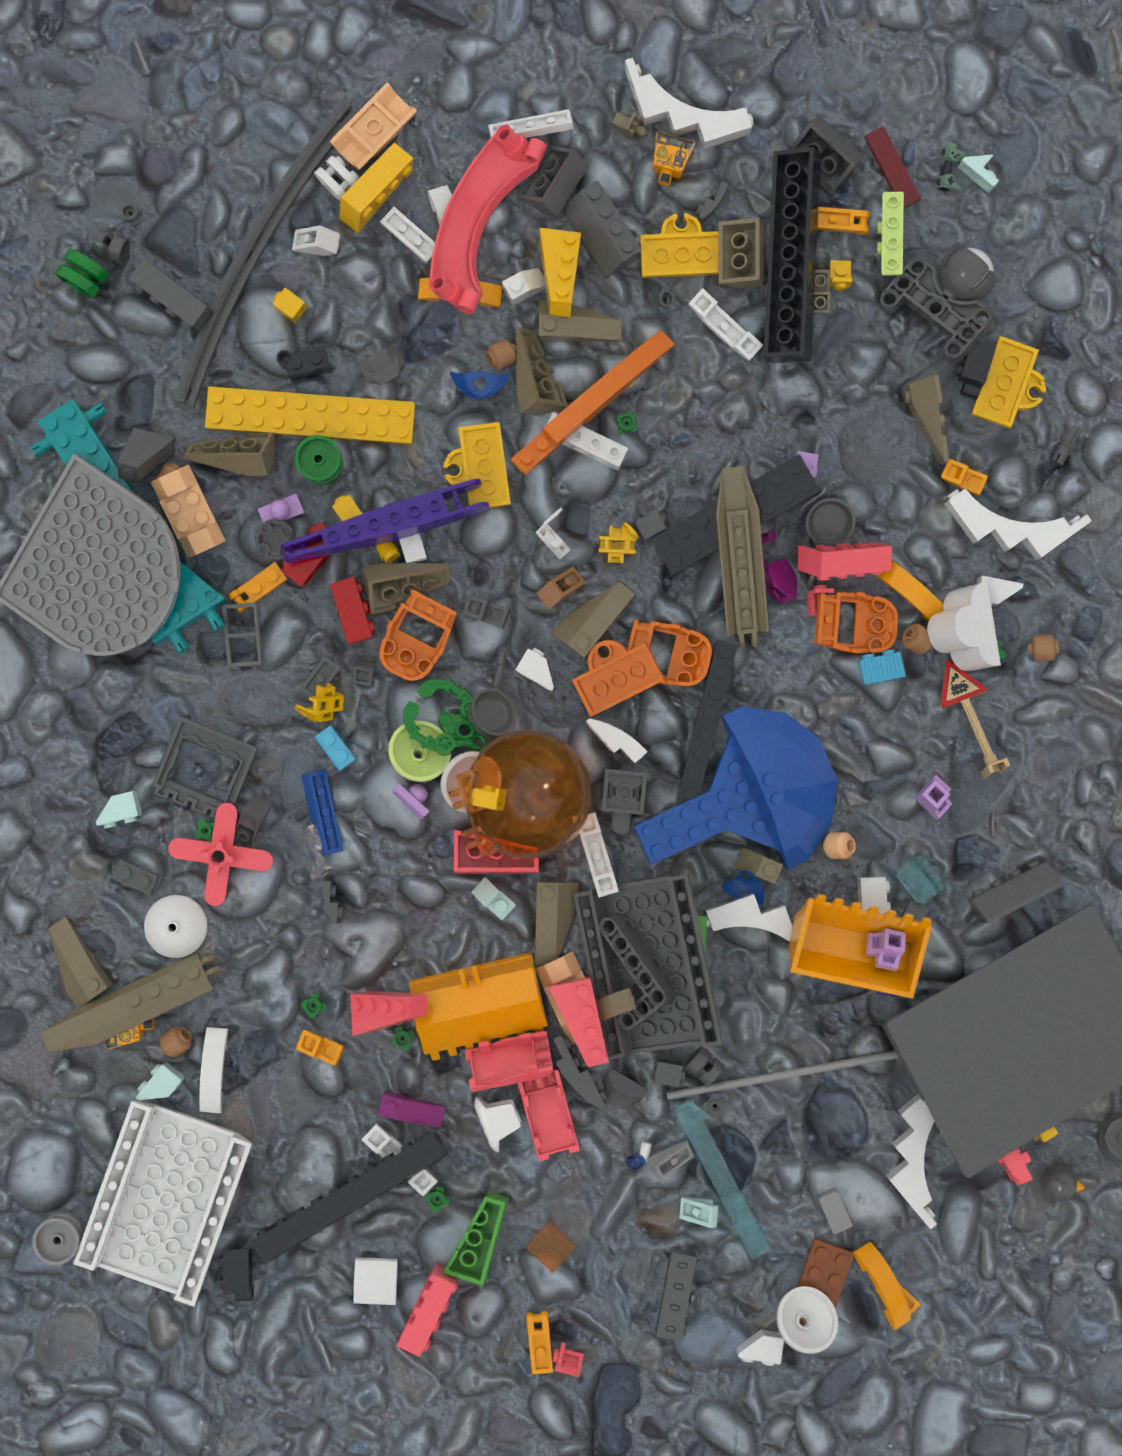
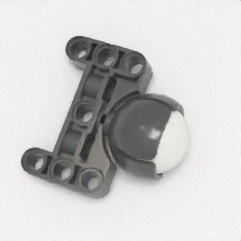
[880,246,997,364]

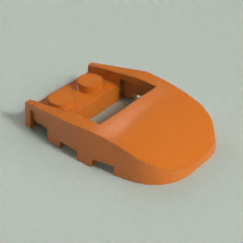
[379,589,457,681]
[813,592,898,653]
[627,620,712,686]

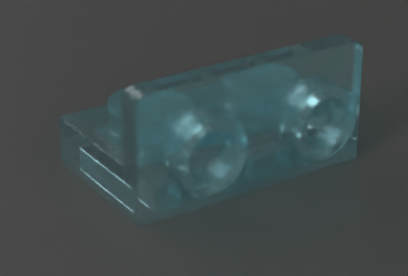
[894,856,945,906]

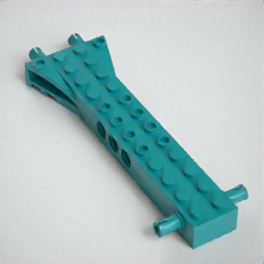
[30,399,228,654]

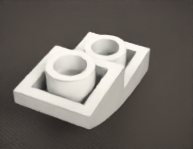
[427,185,452,225]
[399,534,427,563]

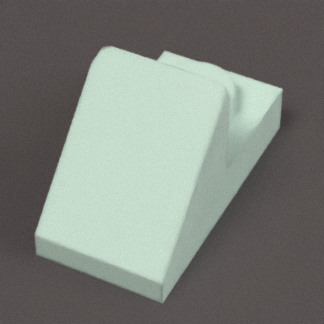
[957,155,999,193]
[471,877,516,920]
[679,1197,718,1228]

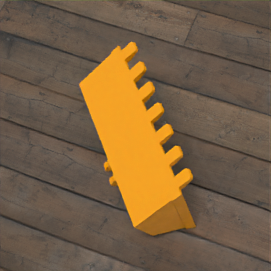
[789,894,932,999]
[409,952,548,1061]

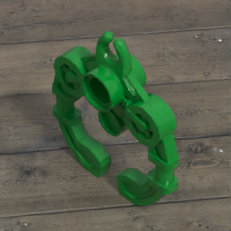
[403,679,487,756]

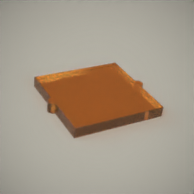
[525,1221,576,1273]

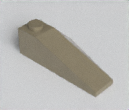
[539,300,622,342]
[516,327,567,416]
[903,375,949,465]
[183,432,275,477]
[362,563,450,615]
[551,582,635,659]
[535,881,579,965]
[48,916,113,1008]

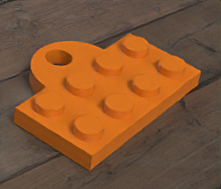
[572,640,665,717]

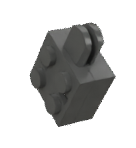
[601,769,647,834]

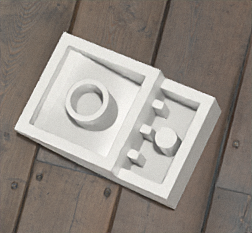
[586,718,647,764]

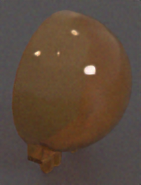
[448,730,592,859]

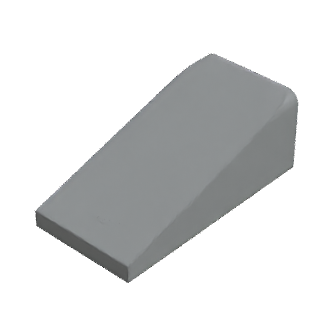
[647,1140,694,1180]
[816,1187,853,1235]

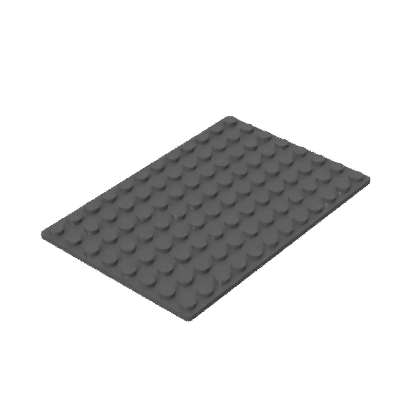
[885,905,1122,1178]

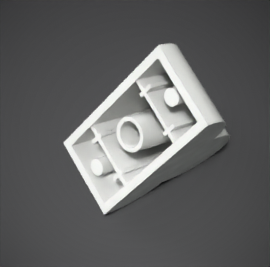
[927,582,1001,671]

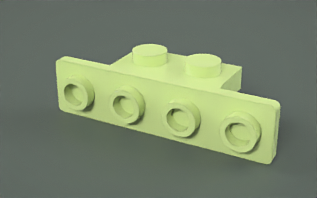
[877,192,904,276]

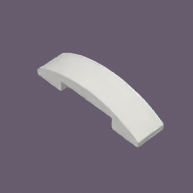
[688,288,763,361]
[575,812,619,898]
[199,1027,228,1113]
[362,1123,438,1196]

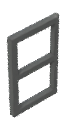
[222,601,263,667]

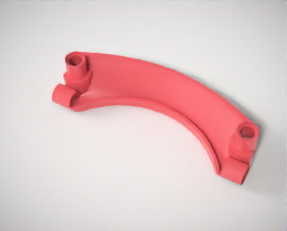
[429,125,547,315]

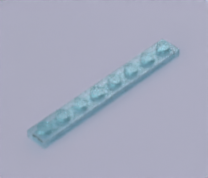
[673,1097,771,1259]

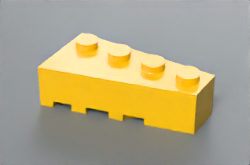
[339,143,414,233]
[539,228,581,317]

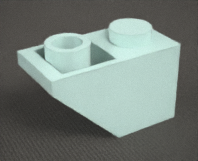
[96,791,143,829]
[135,1061,186,1100]

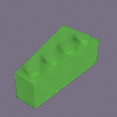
[443,1192,509,1286]

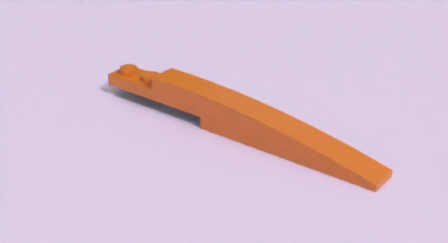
[511,330,675,476]

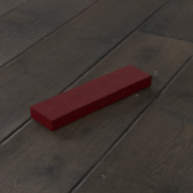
[864,126,921,209]

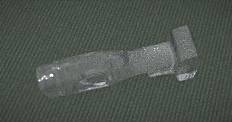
[303,824,332,880]

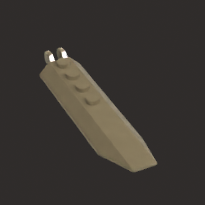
[716,466,769,649]
[41,953,222,1052]

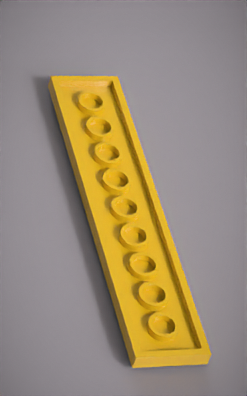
[205,386,416,445]

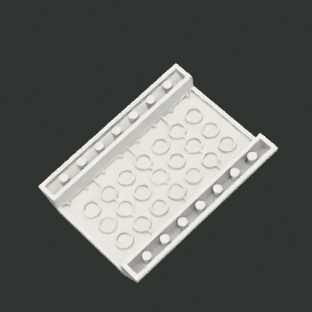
[73,1101,252,1307]

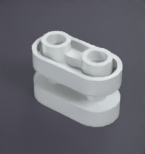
[314,156,359,202]

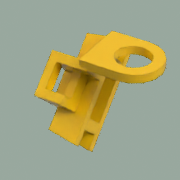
[599,522,639,563]
[294,683,344,723]

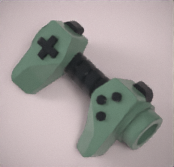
[936,143,968,192]

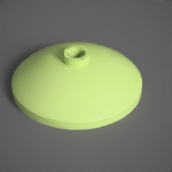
[388,721,451,782]

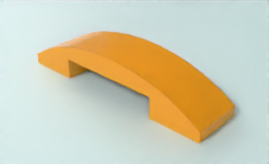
[418,278,502,308]
[876,560,944,622]
[852,1242,911,1330]

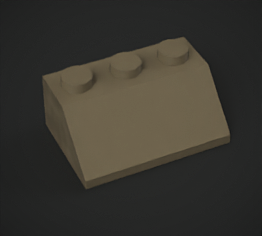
[719,218,765,288]

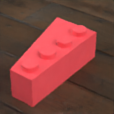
[797,542,892,580]
[454,830,539,874]
[548,976,609,1067]
[350,991,428,1036]
[397,1263,459,1357]

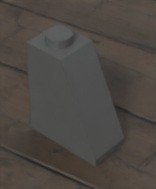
[117,428,175,482]

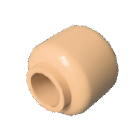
[823,832,856,859]

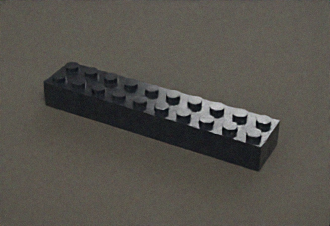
[764,147,821,363]

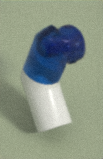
[626,1141,652,1170]

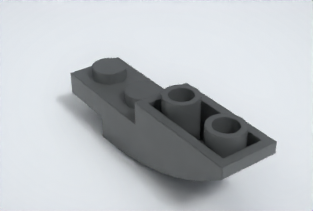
[553,1033,608,1110]

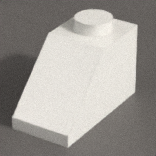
[292,225,340,256]
[502,268,546,306]
[976,576,1023,606]
[515,648,554,692]

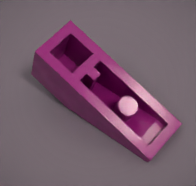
[377,1090,446,1128]

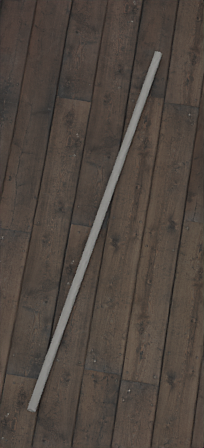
[666,1050,899,1100]

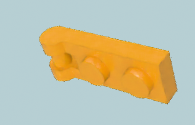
[817,207,870,235]
[228,562,288,613]
[526,1311,553,1374]

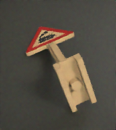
[940,660,1010,780]

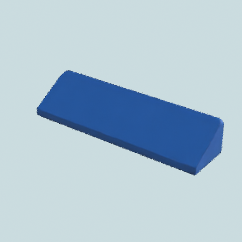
[301,769,344,856]

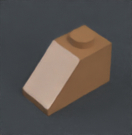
[536,566,586,610]

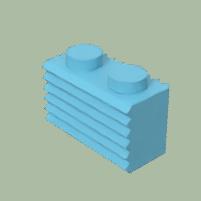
[857,649,906,686]
[315,726,358,771]

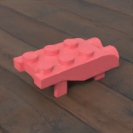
[465,1031,554,1092]
[518,1069,580,1161]
[997,1148,1033,1185]

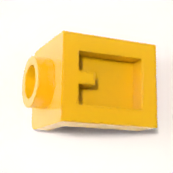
[829,260,853,290]

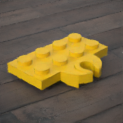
[640,213,719,278]
[970,336,1046,429]
[443,422,511,508]

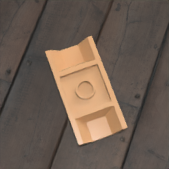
[330,82,417,171]
[151,465,226,558]
[535,951,585,1045]

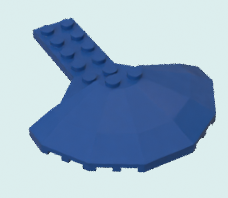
[633,707,837,870]

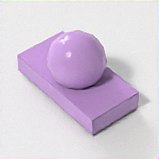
[258,494,305,522]
[392,783,429,820]

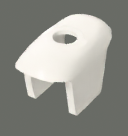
[474,1095,521,1153]

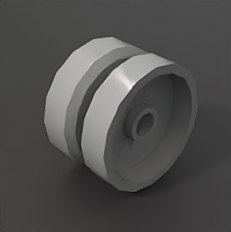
[32,1212,86,1265]

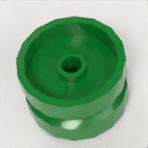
[54,248,110,299]
[295,435,344,486]

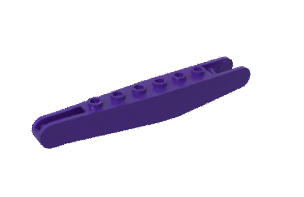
[281,479,490,563]

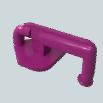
[761,530,797,604]

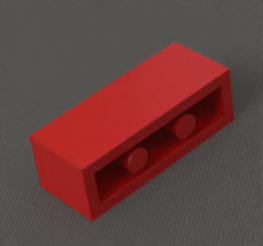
[281,522,331,589]
[330,576,376,645]

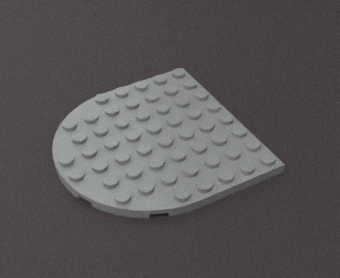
[0,454,180,656]

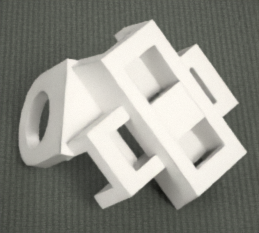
[536,508,570,559]

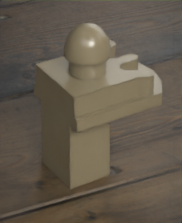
[612,112,647,139]

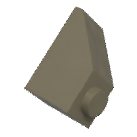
[734,848,783,884]

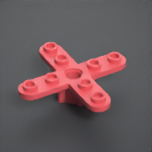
[168,802,274,906]

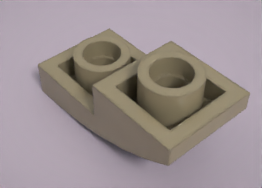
[814,269,831,313]
[595,988,636,1022]

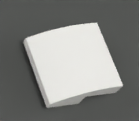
[354,1257,398,1305]

